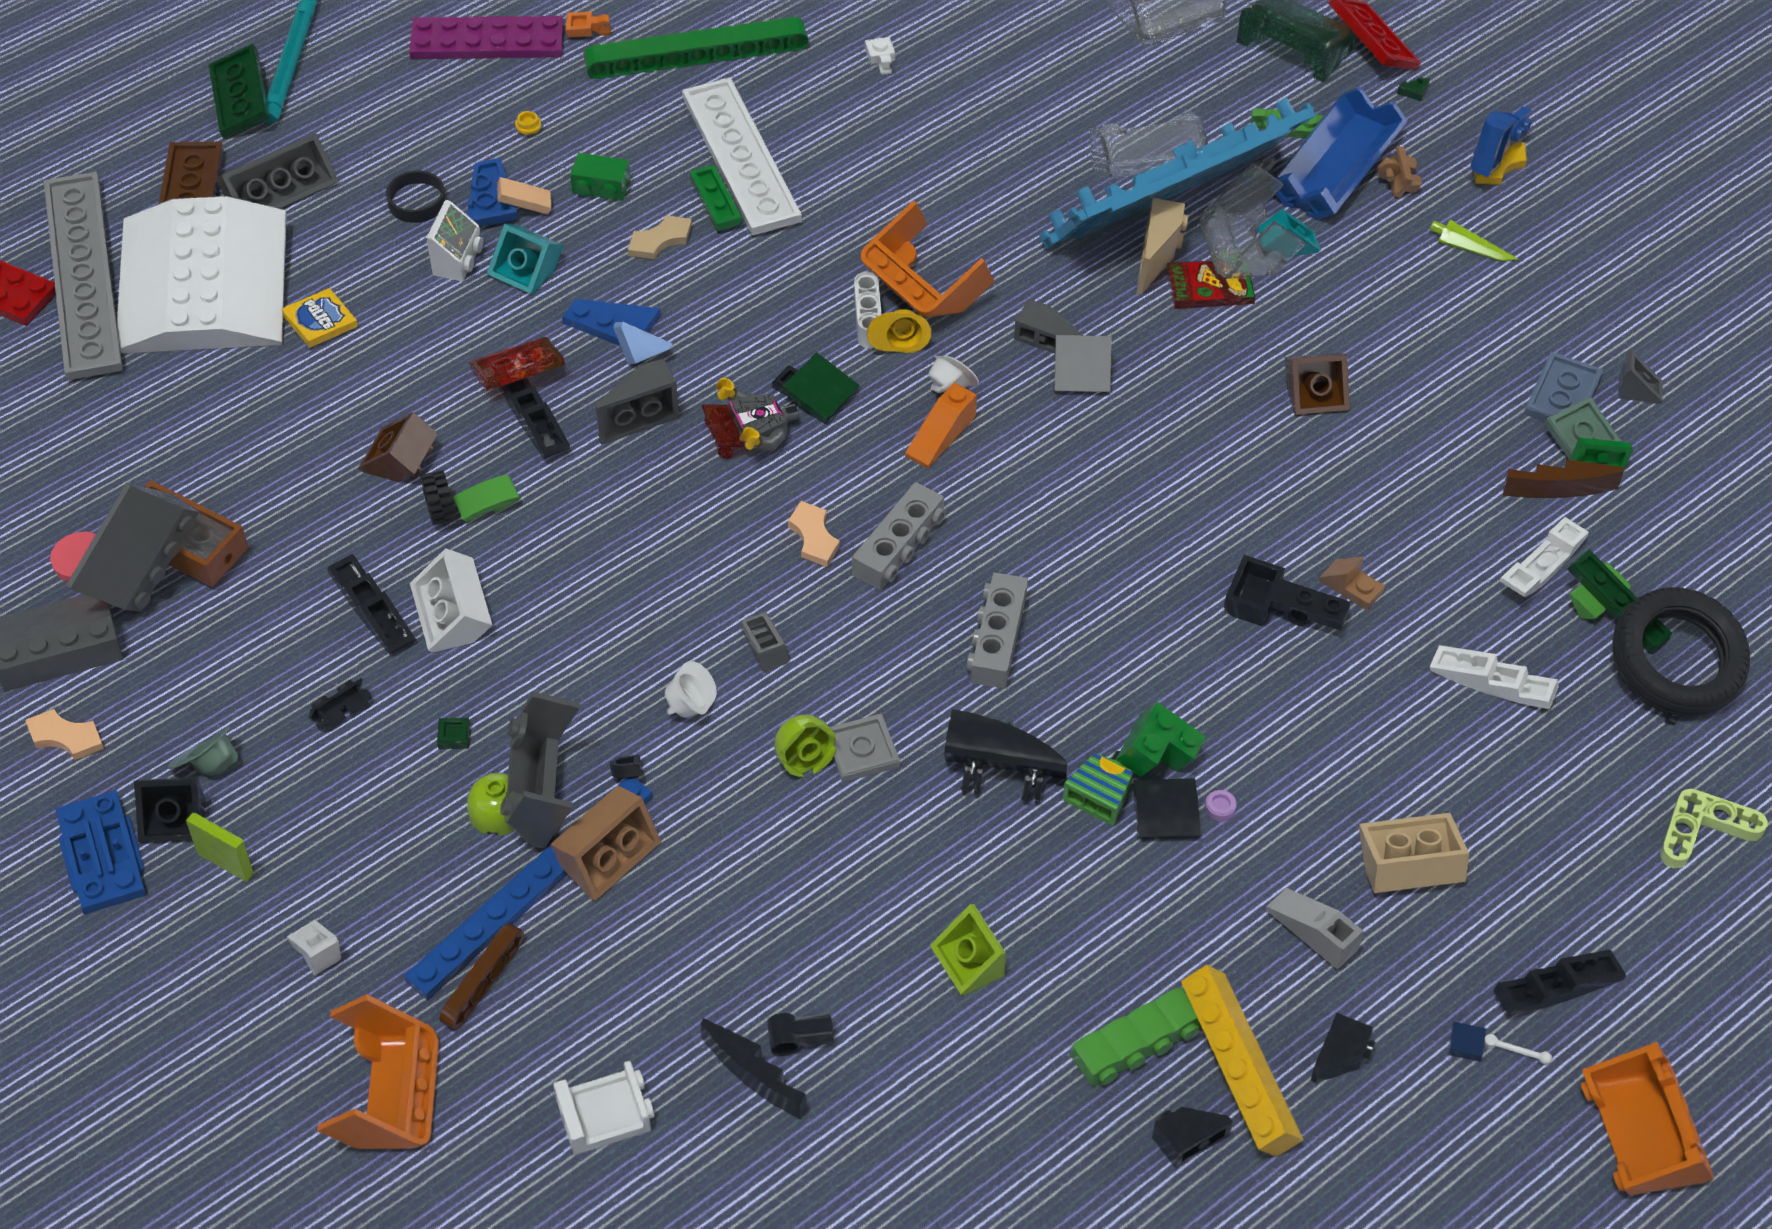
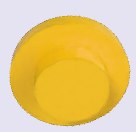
[515,111,541,135]

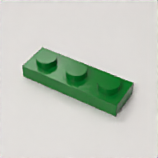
[690,165,742,231]

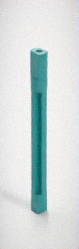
[265,0,318,125]

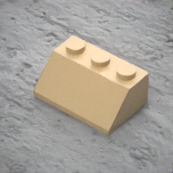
[1359,813,1469,893]

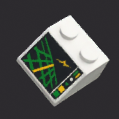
[427,200,483,281]

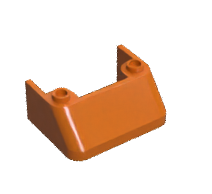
[861,200,995,317]
[317,994,439,1149]

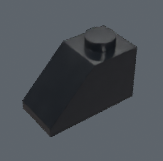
[1310,1013,1376,1083]
[1152,1107,1233,1169]

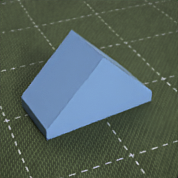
[613,322,672,364]

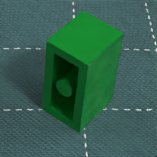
[570,153,631,201]

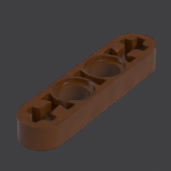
[440,923,524,1030]

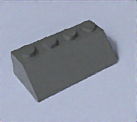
[215,133,339,209]

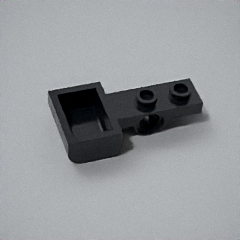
[1224,555,1351,631]

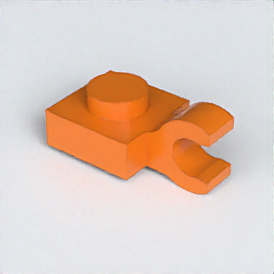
[566,12,611,37]

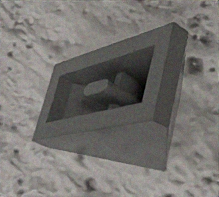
[1618,350,1663,404]

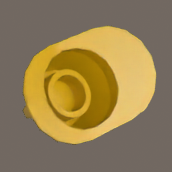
[867,309,931,353]

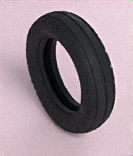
[1612,587,1750,717]

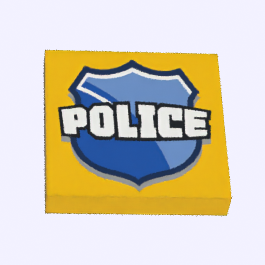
[281,288,358,348]

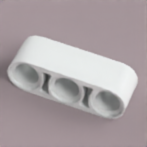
[854,272,881,349]

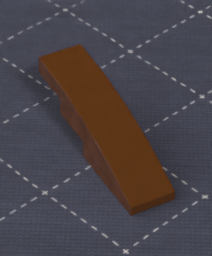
[1503,459,1624,498]

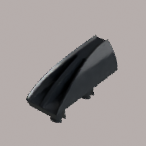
[944,709,1068,803]

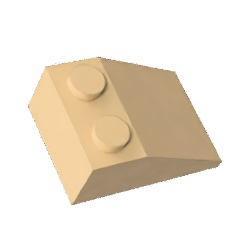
[1136,198,1188,294]

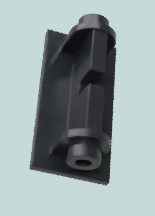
[308,678,372,731]

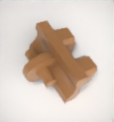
[1377,145,1422,198]

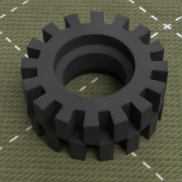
[420,470,456,525]

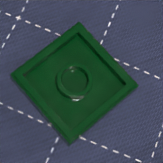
[781,352,860,424]

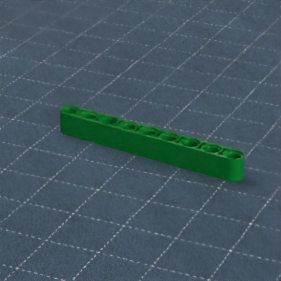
[583,17,809,79]

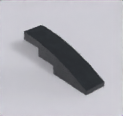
[498,373,570,459]
[327,554,416,654]
[1493,949,1627,1017]
[700,1018,807,1120]

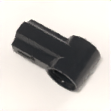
[767,1013,834,1056]

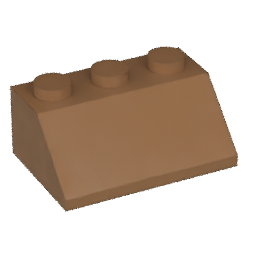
[550,785,661,901]

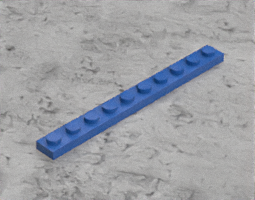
[404,777,653,1000]

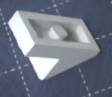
[287,920,341,975]

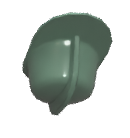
[167,726,238,776]

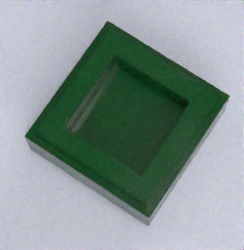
[437,717,470,749]

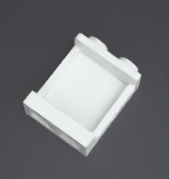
[553,1061,654,1155]

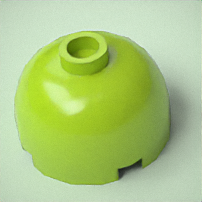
[774,714,837,777]
[467,773,515,836]

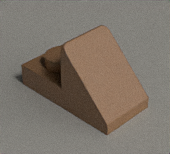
[1319,557,1385,610]

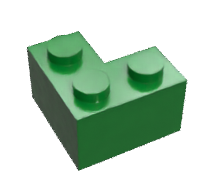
[1116,702,1206,777]

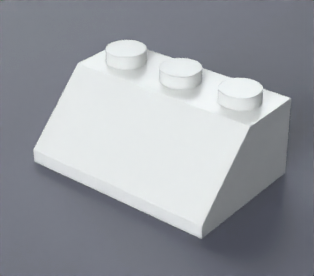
[410,548,492,652]

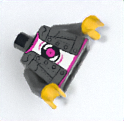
[715,378,799,457]

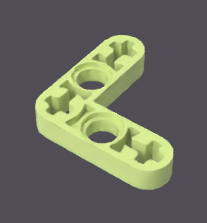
[1660,789,1768,869]

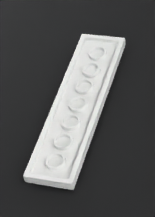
[682,77,802,236]

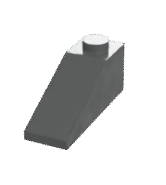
[1014,299,1084,354]

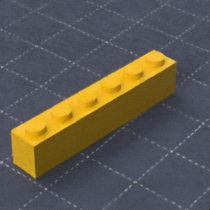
[1181,965,1304,1157]

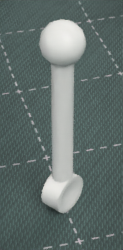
[1484,1034,1552,1064]

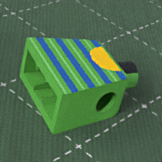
[1063,751,1133,826]

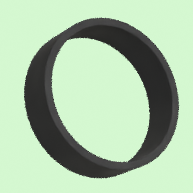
[386,170,446,223]

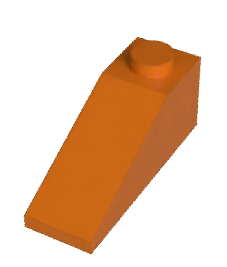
[905,383,977,469]

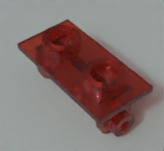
[701,404,745,459]

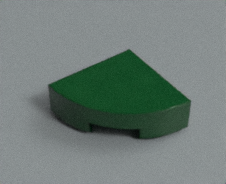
[1397,77,1430,101]

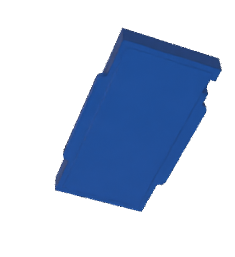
[55,790,146,915]

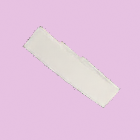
[1430,645,1559,709]

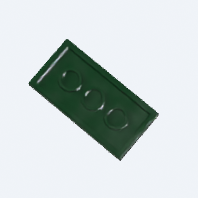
[209,44,270,140]

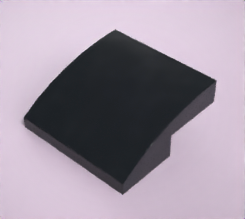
[1133,778,1201,839]

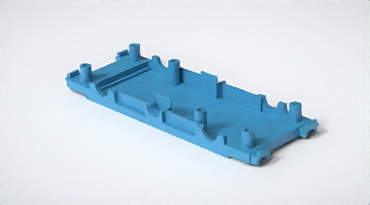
[1039,98,1316,249]

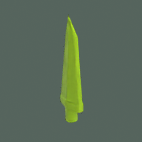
[1430,220,1519,261]

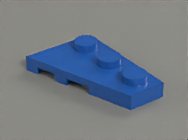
[467,158,518,227]
[562,299,661,346]

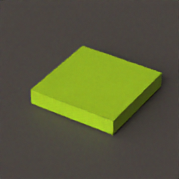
[186,813,253,882]

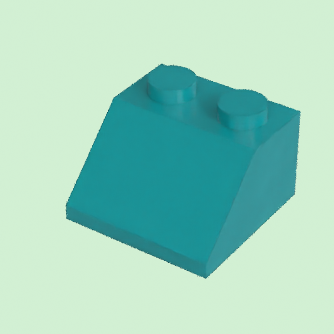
[487,224,564,294]

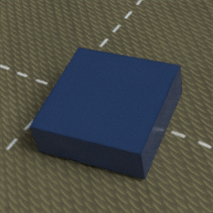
[1448,1022,1486,1062]

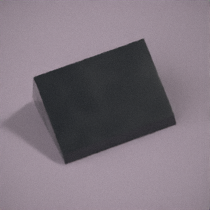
[134,777,206,842]

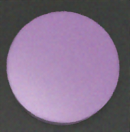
[1205,790,1236,822]

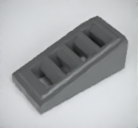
[739,612,789,672]

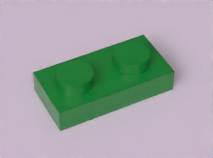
[1569,438,1633,469]

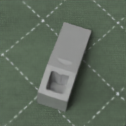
[1265,888,1364,970]

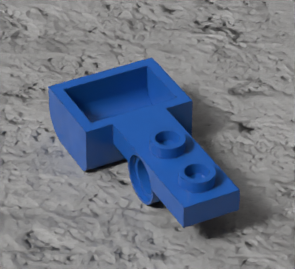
[1470,106,1532,177]

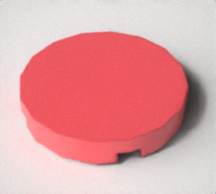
[50,532,96,582]

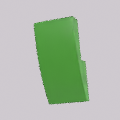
[452,474,521,524]

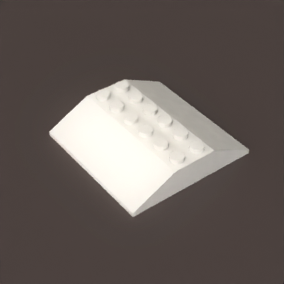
[117,196,286,354]

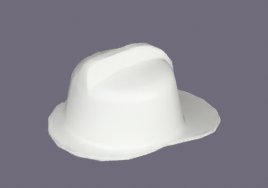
[928,356,979,393]
[665,661,717,718]

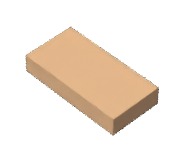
[497,177,551,214]

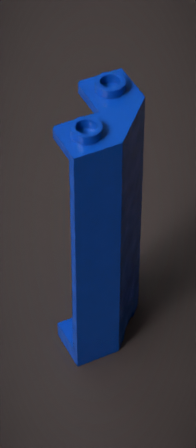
[1269,87,1407,220]

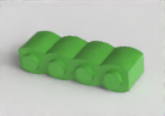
[1071,987,1201,1086]

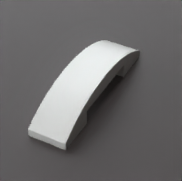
[1500,517,1589,597]

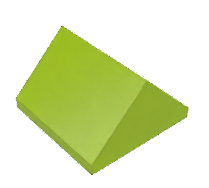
[930,904,1006,995]

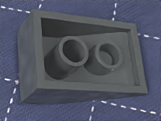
[595,358,679,445]

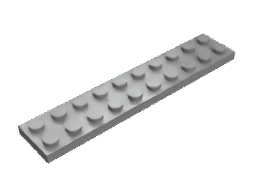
[44,172,123,380]

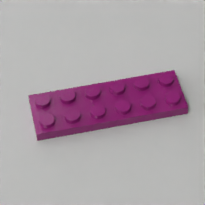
[409,15,564,59]

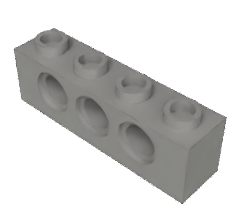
[852,482,946,590]
[966,572,1028,689]

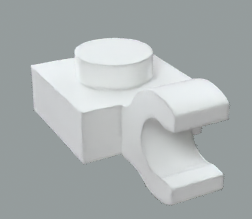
[865,37,895,75]

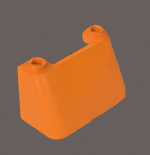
[1581,1042,1714,1196]

